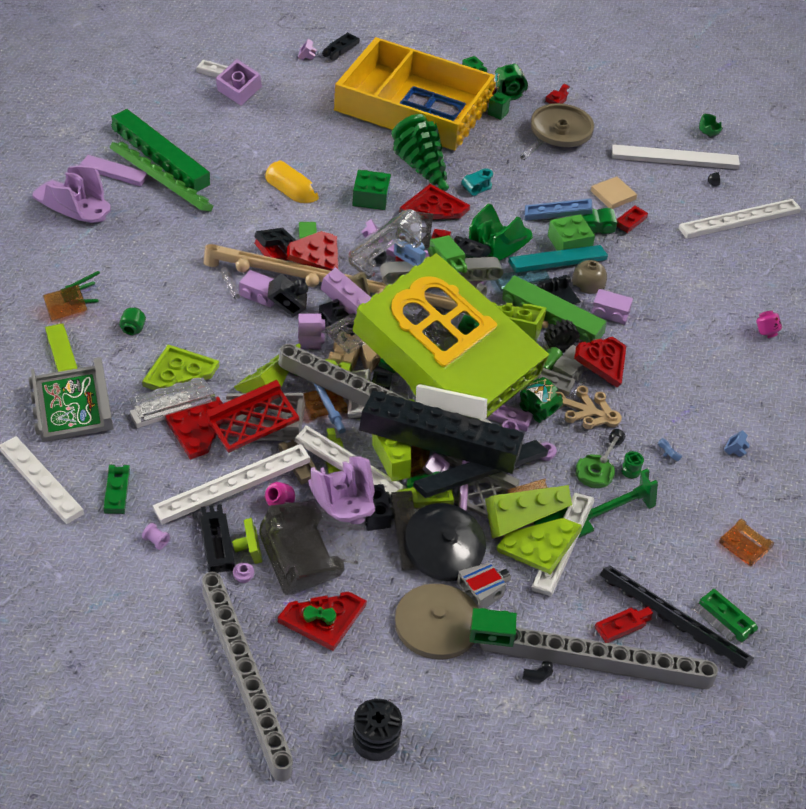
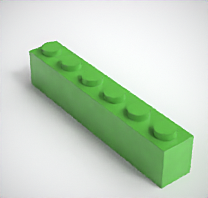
[502,275,607,343]

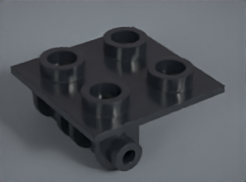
[537,275,581,304]

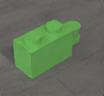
[428,235,467,273]

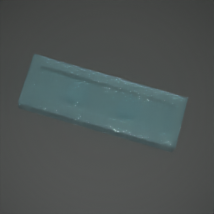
[495,269,550,291]

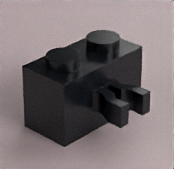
[268,274,309,317]
[319,299,355,341]

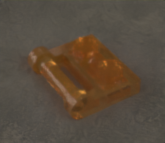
[303,389,348,421]
[719,518,774,567]

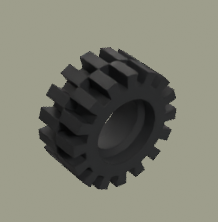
[544,319,580,353]

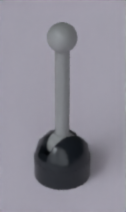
[600,429,626,463]

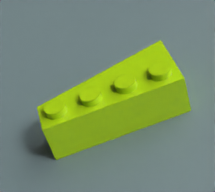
[485,485,572,539]

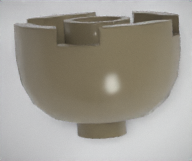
[572,260,607,294]

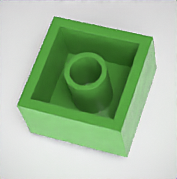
[547,214,595,251]

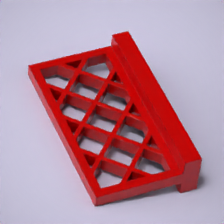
[206,380,300,453]

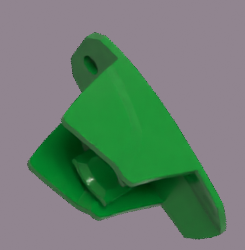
[465,203,533,261]

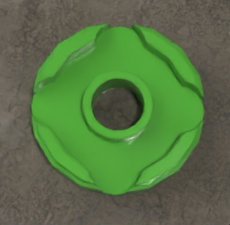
[575,454,615,488]

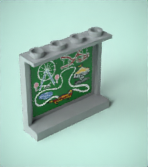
[28,357,114,442]

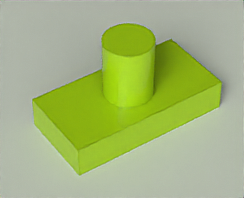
[232,518,263,564]

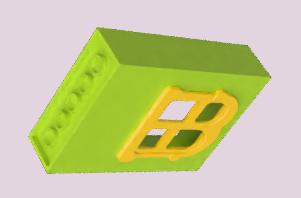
[352,253,550,420]

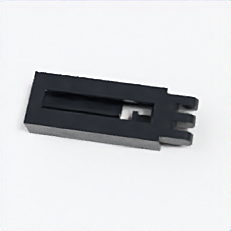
[200,504,235,573]

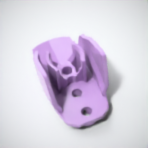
[32,165,111,223]
[308,456,375,524]

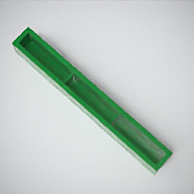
[111,109,210,192]

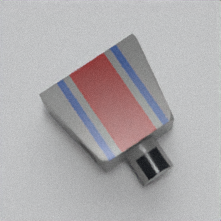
[457,563,511,609]

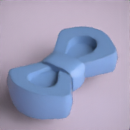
[658,438,682,461]

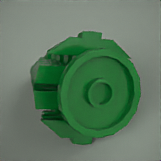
[391,114,449,191]

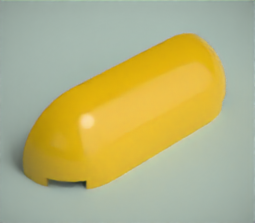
[265,160,319,203]

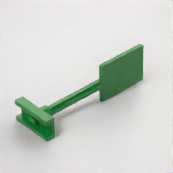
[534,468,658,538]

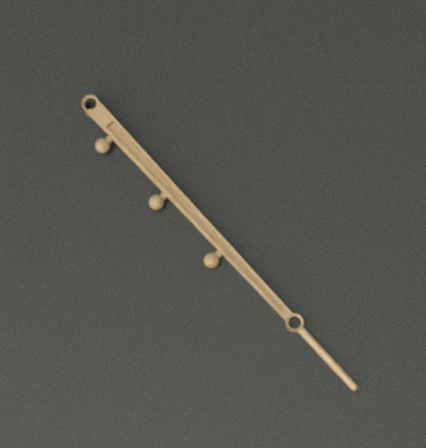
[203,244,548,328]

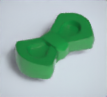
[303,605,336,625]

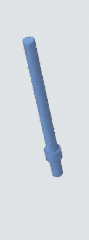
[313,383,346,434]

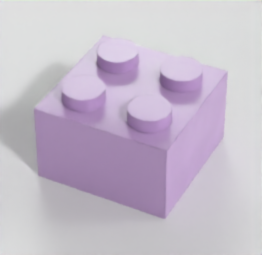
[216,59,262,106]

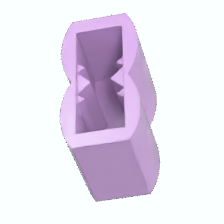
[298,314,325,349]

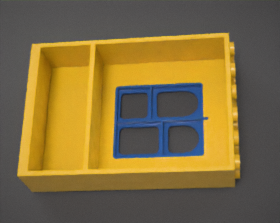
[334,37,496,151]

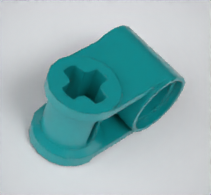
[461,168,493,196]

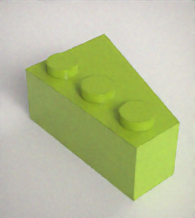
[372,434,411,482]

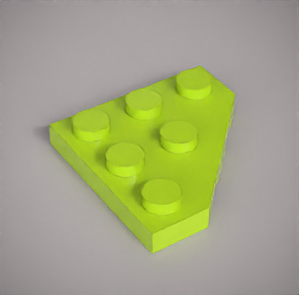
[142,344,220,392]
[497,518,582,575]

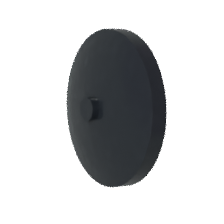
[404,503,486,581]

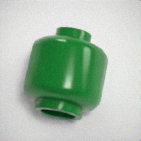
[119,307,146,335]

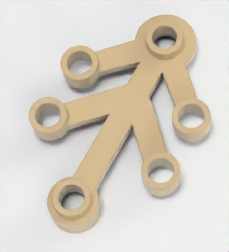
[556,386,622,429]

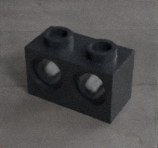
[364,484,395,531]

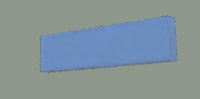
[525,199,593,221]

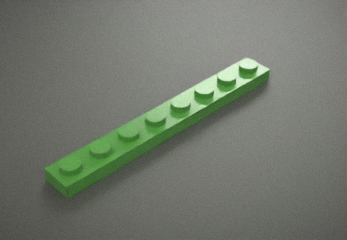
[109,142,214,212]

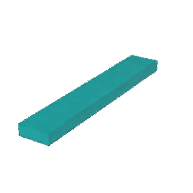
[508,245,608,273]

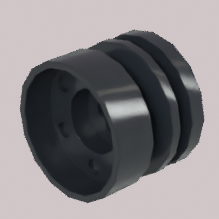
[352,698,402,761]

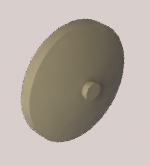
[531,103,594,147]
[395,584,478,660]

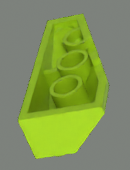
[492,302,547,342]

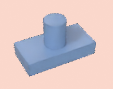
[394,237,426,266]

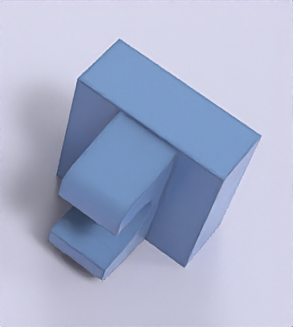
[724,430,750,457]

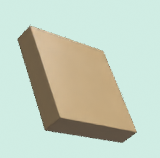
[591,176,637,209]

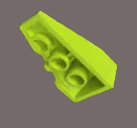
[234,343,301,393]

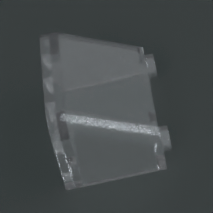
[348,209,422,279]

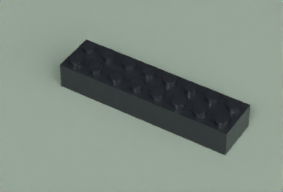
[359,390,525,474]

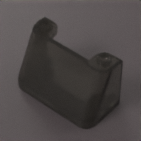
[259,500,345,595]

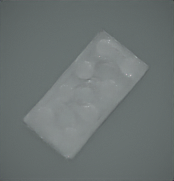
[130,377,216,422]

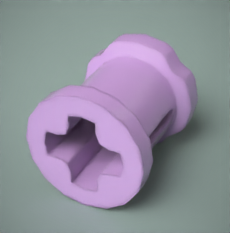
[142,523,170,550]

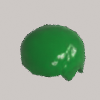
[699,114,723,136]

